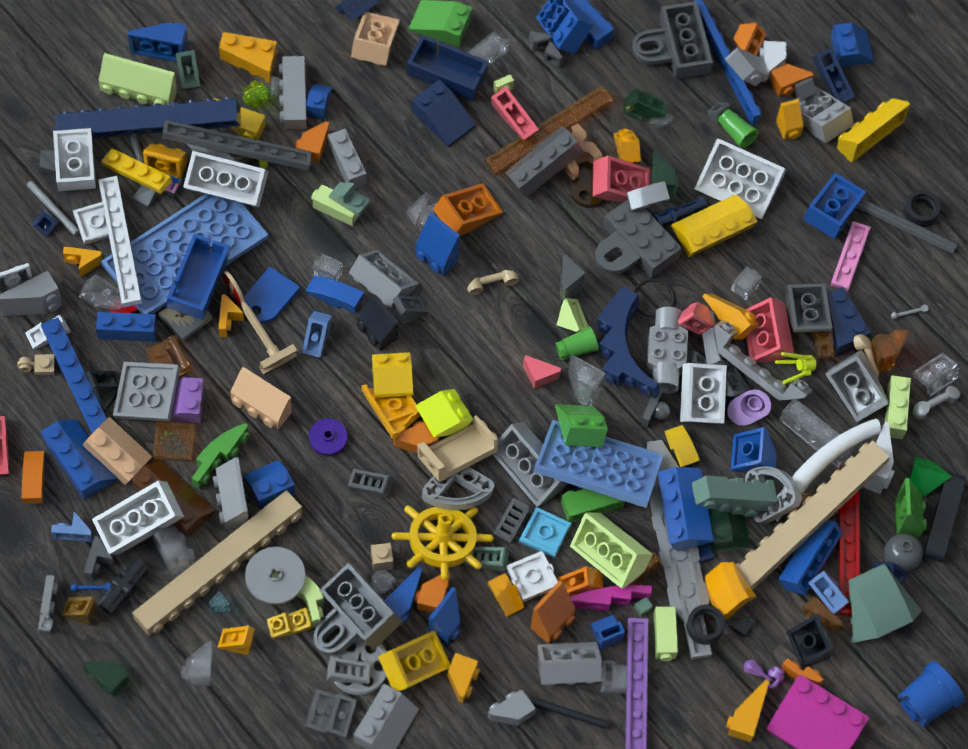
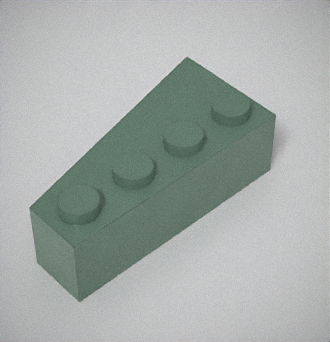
[692,476,778,517]

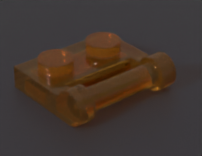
[145,335,192,376]

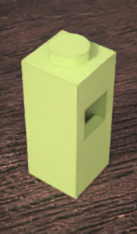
[311,184,358,226]
[654,607,678,661]

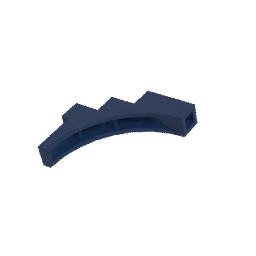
[597,286,660,399]

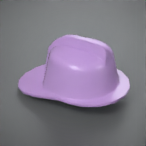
[727,390,771,426]

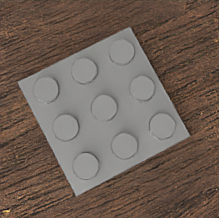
[113,362,180,422]

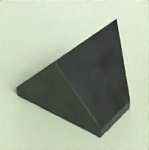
[86,370,120,414]

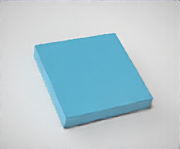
[519,507,572,558]

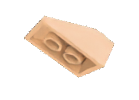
[351,12,399,66]

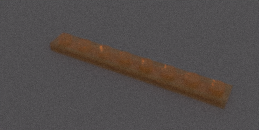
[485,85,613,176]

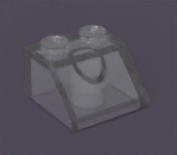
[568,355,606,406]
[152,527,195,577]

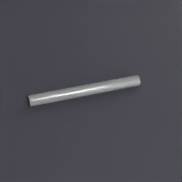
[27,181,80,236]

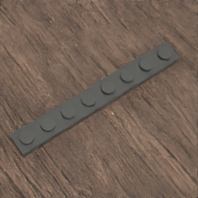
[162,120,311,170]

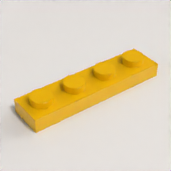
[101,148,172,194]

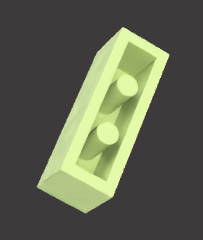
[885,376,911,439]

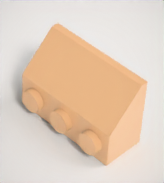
[230,367,292,430]
[83,417,152,485]

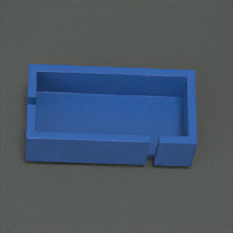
[167,233,230,320]

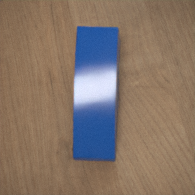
[305,276,364,314]

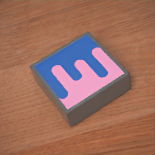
[163,173,182,197]

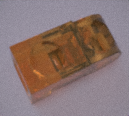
[812,331,834,359]

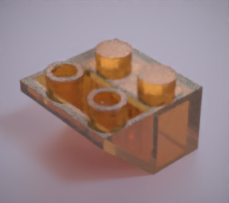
[871,329,910,373]

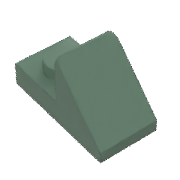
[329,182,370,217]

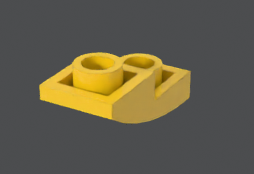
[664,425,699,467]
[267,608,313,638]

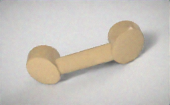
[467,270,519,295]
[854,334,879,378]

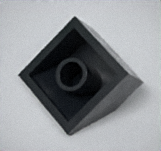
[357,294,399,351]

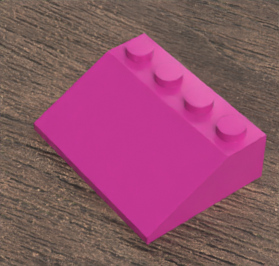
[766,674,869,749]

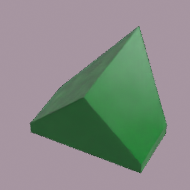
[909,457,952,497]

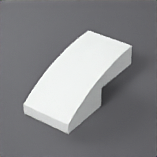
[25,315,71,349]

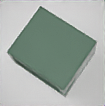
[634,597,653,616]

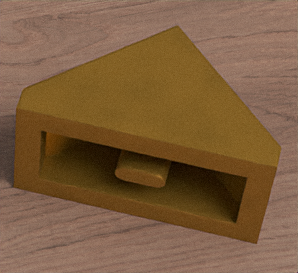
[61,597,97,626]

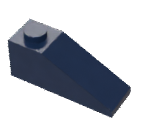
[811,48,855,103]

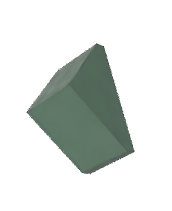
[176,50,200,89]

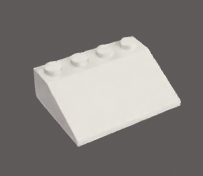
[695,138,786,219]

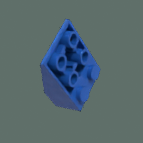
[536,0,594,54]

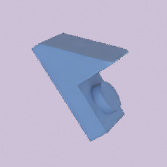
[51,512,93,542]
[809,571,850,614]

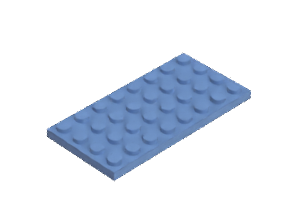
[101,194,269,314]

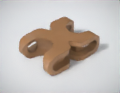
[564,124,603,180]

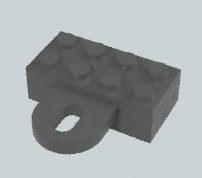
[632,1,713,79]
[595,200,682,279]
[313,563,403,656]

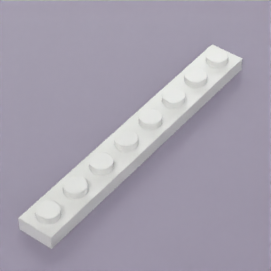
[99,176,142,307]

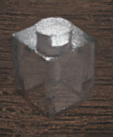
[312,254,343,281]
[731,266,762,301]

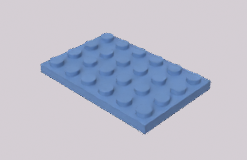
[533,420,663,508]

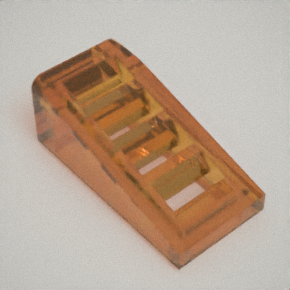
[801,597,843,632]

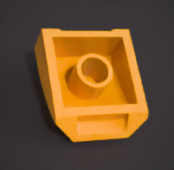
[705,562,756,619]

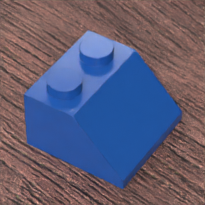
[831,23,874,67]
[243,460,295,509]

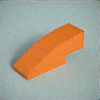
[21,451,45,504]

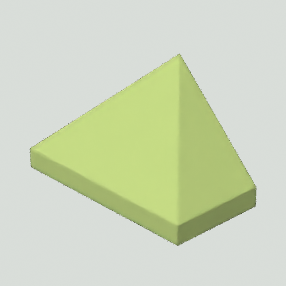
[557,298,589,332]

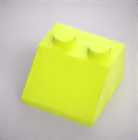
[415,389,473,438]

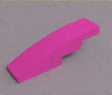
[571,585,652,611]

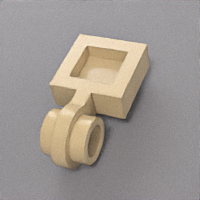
[17,354,55,375]

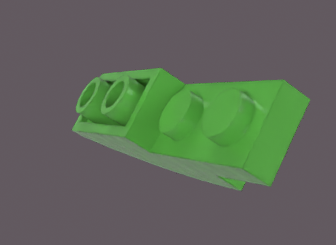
[192,423,250,489]

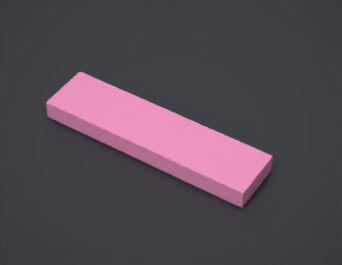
[830,221,870,292]

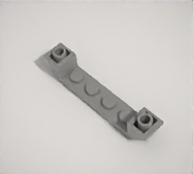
[714,320,813,400]

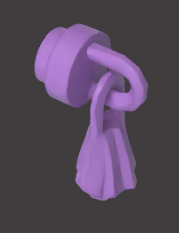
[744,659,785,688]

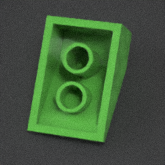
[409,0,472,47]
[555,404,608,447]
[895,478,927,537]

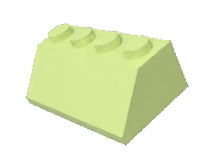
[99,53,177,105]
[570,513,652,588]

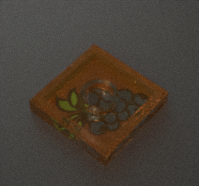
[153,422,196,462]

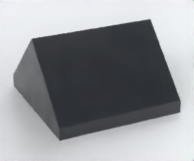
[786,614,834,668]

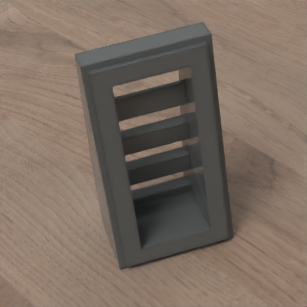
[348,468,393,498]
[493,498,530,544]

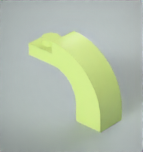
[271,572,324,627]

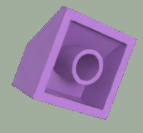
[170,377,204,423]

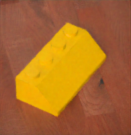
[837,99,910,163]
[671,194,758,258]

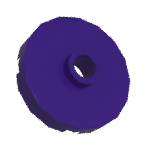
[309,418,347,456]

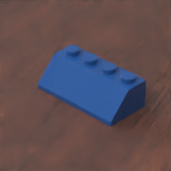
[40,419,117,500]
[658,467,714,551]

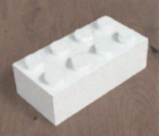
[184,151,268,207]
[92,481,184,555]

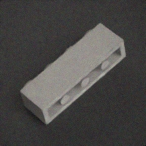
[279,56,306,129]

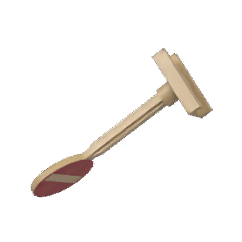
[222,271,297,375]

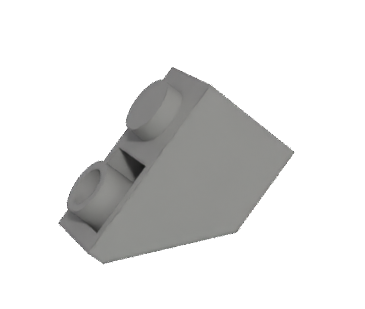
[488,689,536,726]

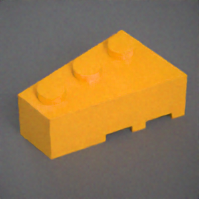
[219,32,277,83]

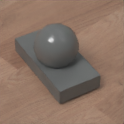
[641,387,670,428]

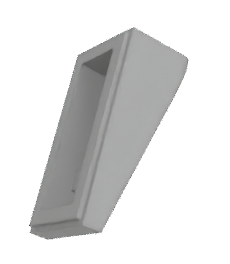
[327,657,371,684]

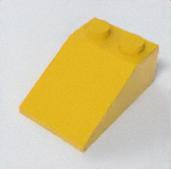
[378,630,450,691]

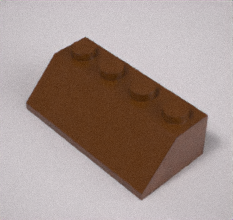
[131,460,216,538]

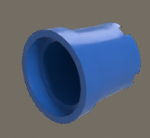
[897,661,965,727]

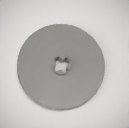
[245,547,305,605]

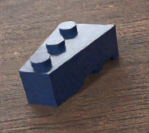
[827,287,871,357]

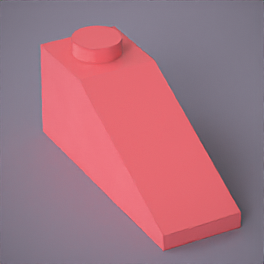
[491,87,539,140]

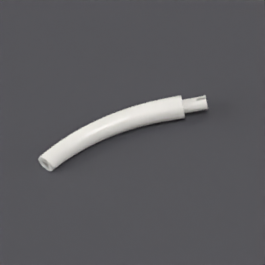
[775,419,881,522]

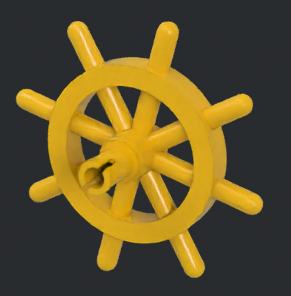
[392,496,494,580]

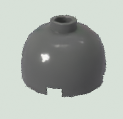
[883,533,924,573]

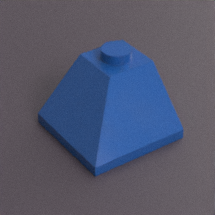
[730,427,777,473]
[428,587,461,644]

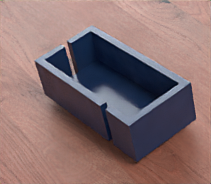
[407,35,489,101]

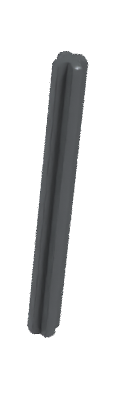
[856,198,957,253]

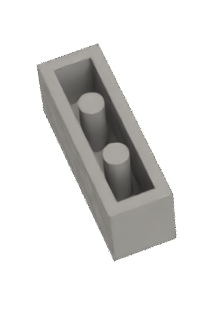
[328,129,367,188]

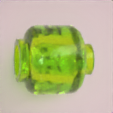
[242,81,270,108]

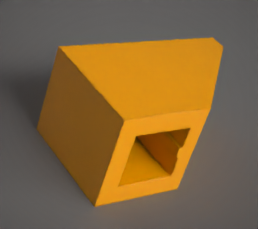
[614,129,641,163]
[448,653,480,703]

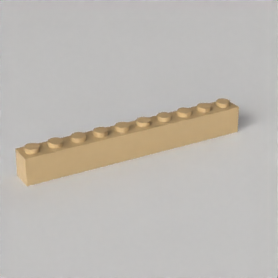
[736,441,890,590]
[132,490,302,636]

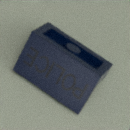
[335,0,380,22]

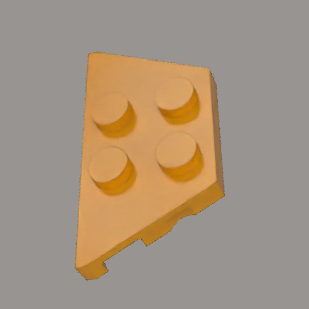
[361,385,420,440]

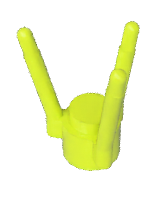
[775,352,816,384]

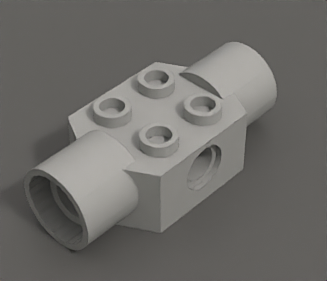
[646,307,688,394]

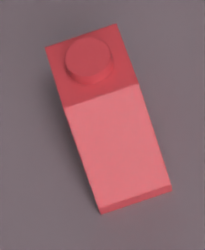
[678,302,714,335]

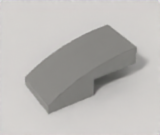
[627,181,670,211]

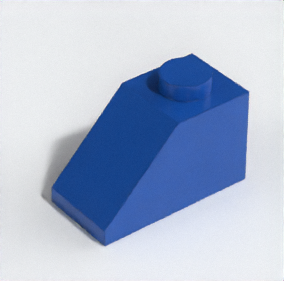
[306,84,332,120]

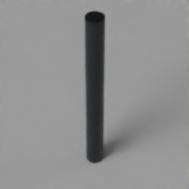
[530,697,608,729]

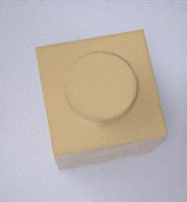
[371,543,393,572]

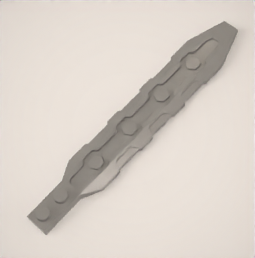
[646,440,712,660]

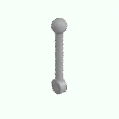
[891,305,928,320]

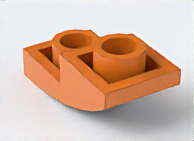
[781,658,823,686]

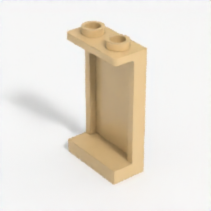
[417,416,499,482]

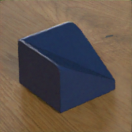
[32,208,59,237]

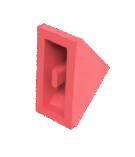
[523,355,561,389]

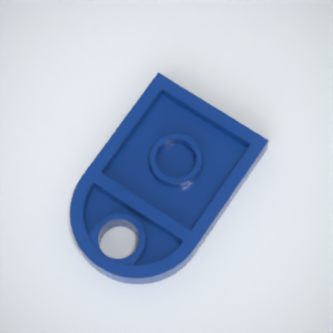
[244,267,300,324]

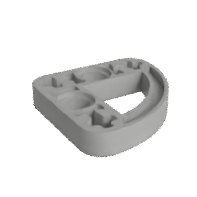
[745,466,802,524]
[422,467,494,510]

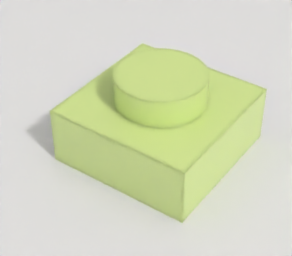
[493,75,514,94]

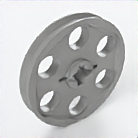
[329,637,387,695]

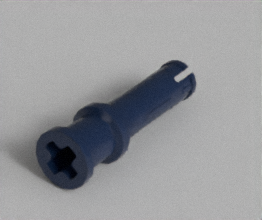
[652,197,707,227]

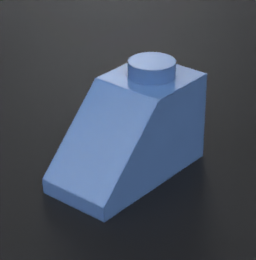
[302,311,332,358]

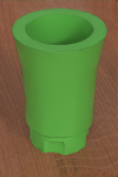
[718,109,759,149]
[555,326,599,360]

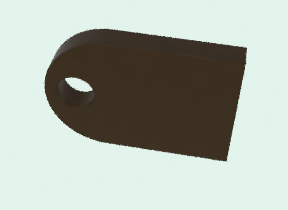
[570,162,605,208]

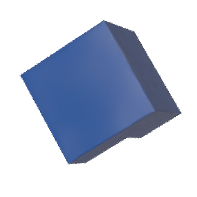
[590,615,625,650]

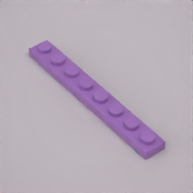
[625,618,648,749]

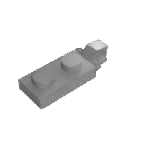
[38,575,58,633]

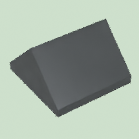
[560,255,585,306]

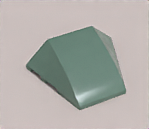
[849,564,922,643]

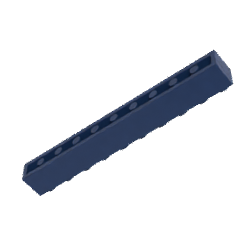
[55,97,241,139]

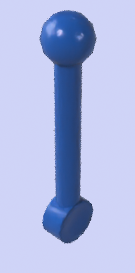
[70,583,111,592]

